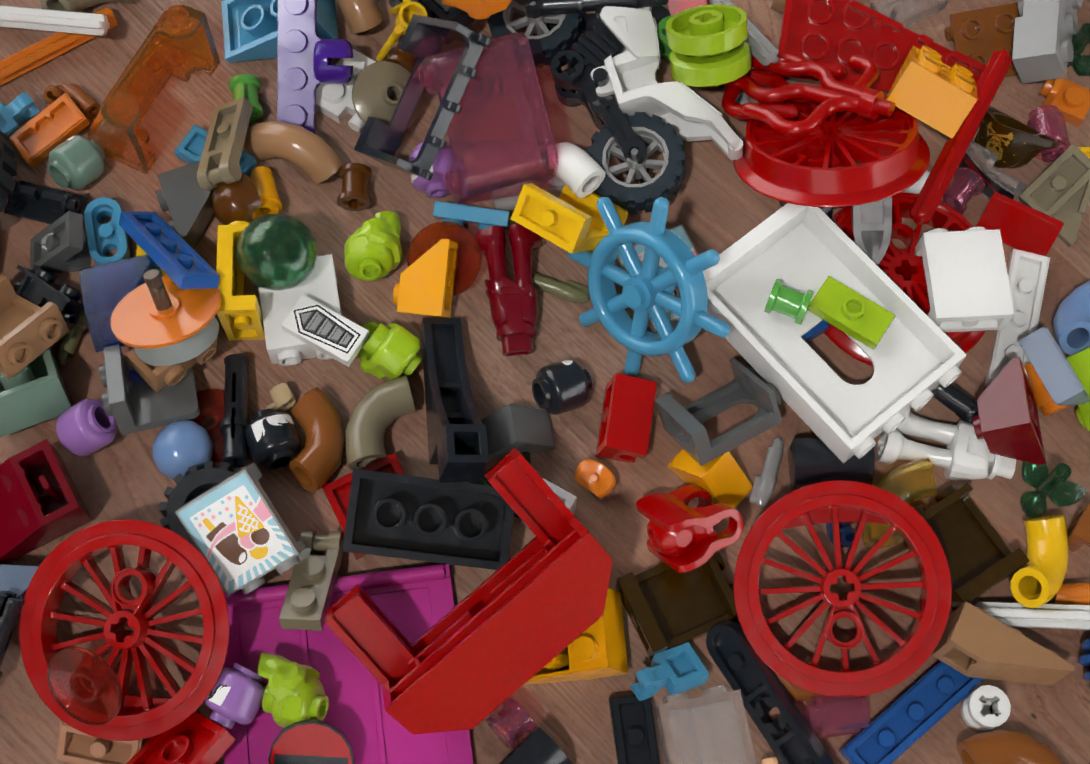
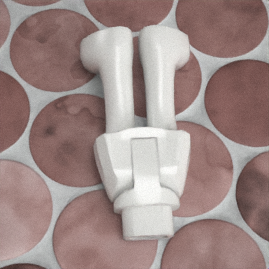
[876,409,1017,480]

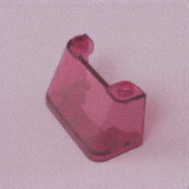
[418,32,558,204]

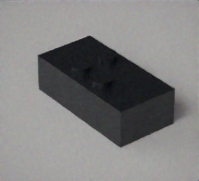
[342,469,514,570]

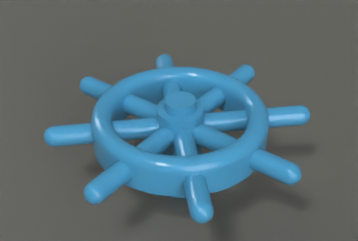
[567,197,730,383]

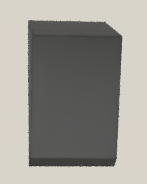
[481,405,555,461]

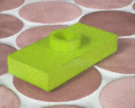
[807,276,896,350]

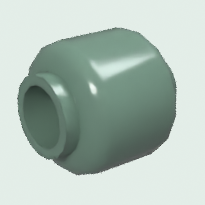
[47,135,105,191]

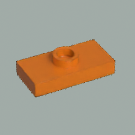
[8,93,91,168]

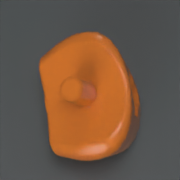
[574,459,616,498]

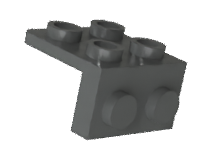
[99,344,200,435]

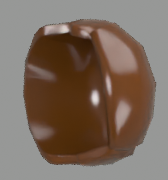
[212,172,261,225]

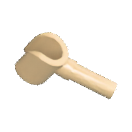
[251,383,296,422]

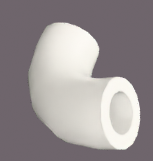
[543,142,606,198]

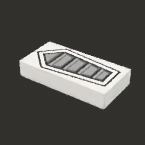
[281,294,370,367]

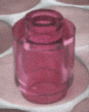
[1027,105,1071,162]
[804,695,870,739]

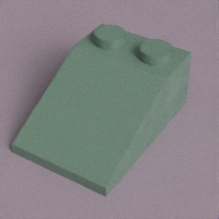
[0,346,72,438]

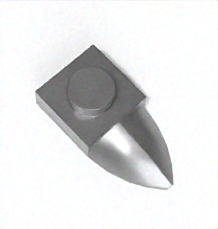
[851,196,892,265]

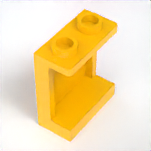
[511,183,628,254]
[216,221,268,341]

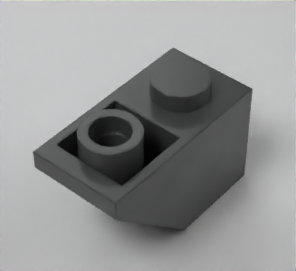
[155,161,215,250]

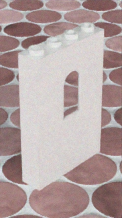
[702,203,966,464]

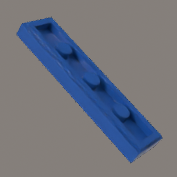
[119,211,220,289]
[839,661,985,764]

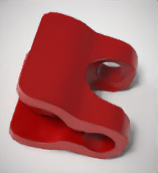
[636,484,744,573]

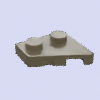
[1017,144,1090,247]

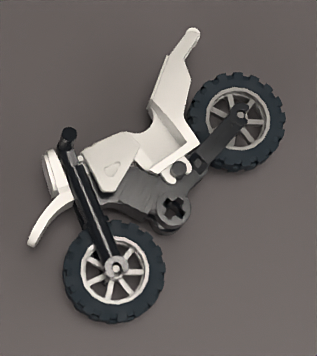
[487,0,743,214]

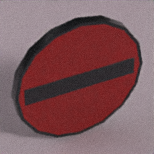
[268,719,355,764]

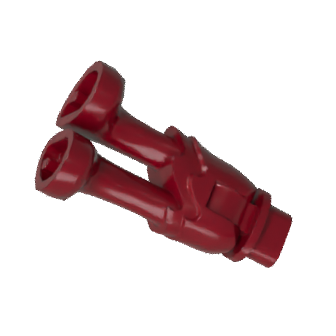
[472,224,543,356]

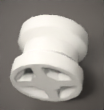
[960,685,1011,732]

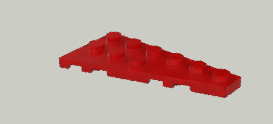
[778,0,986,94]

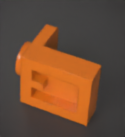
[1039,67,1090,127]

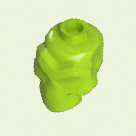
[344,211,403,282]
[356,322,422,379]
[258,652,329,728]

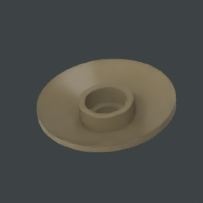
[352,61,422,129]

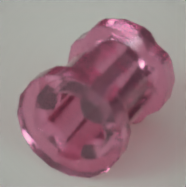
[941,167,985,215]

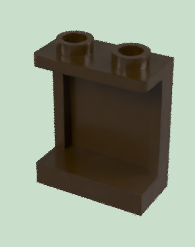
[897,483,1029,611]
[615,551,738,660]

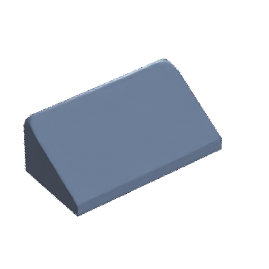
[1020,326,1090,405]

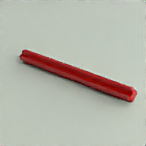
[909,49,1013,225]

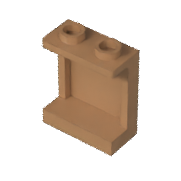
[0,274,70,379]

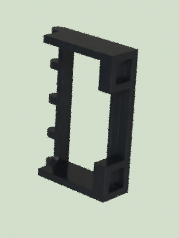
[354,14,492,181]

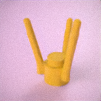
[376,0,427,62]

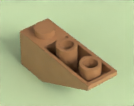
[932,601,1075,686]

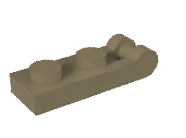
[197,97,253,191]
[279,530,344,631]

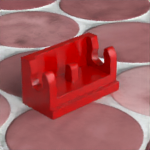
[595,373,657,463]

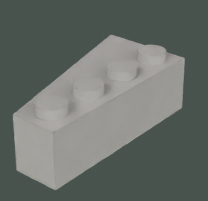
[1012,0,1083,84]

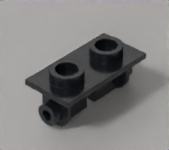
[4,179,88,225]
[14,265,93,327]

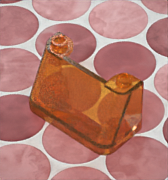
[88,5,220,175]

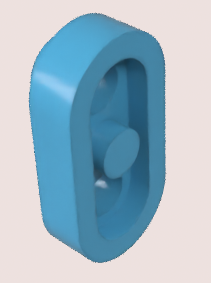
[84,197,131,271]

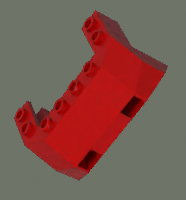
[325,448,613,735]

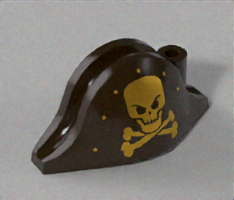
[974,106,1060,169]

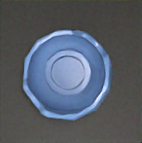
[152,420,213,480]

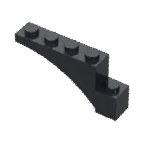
[421,317,489,482]

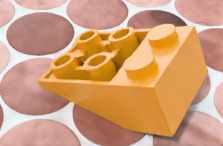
[886,45,978,139]
[524,588,629,685]

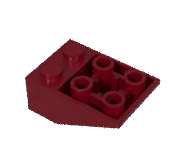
[0,439,91,565]

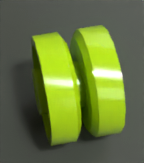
[665,4,752,87]

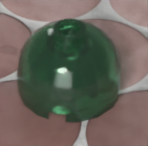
[236,213,318,291]

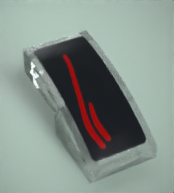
[958,141,1026,201]

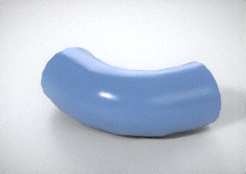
[1052,280,1090,355]

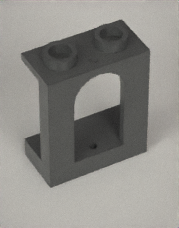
[655,358,782,466]

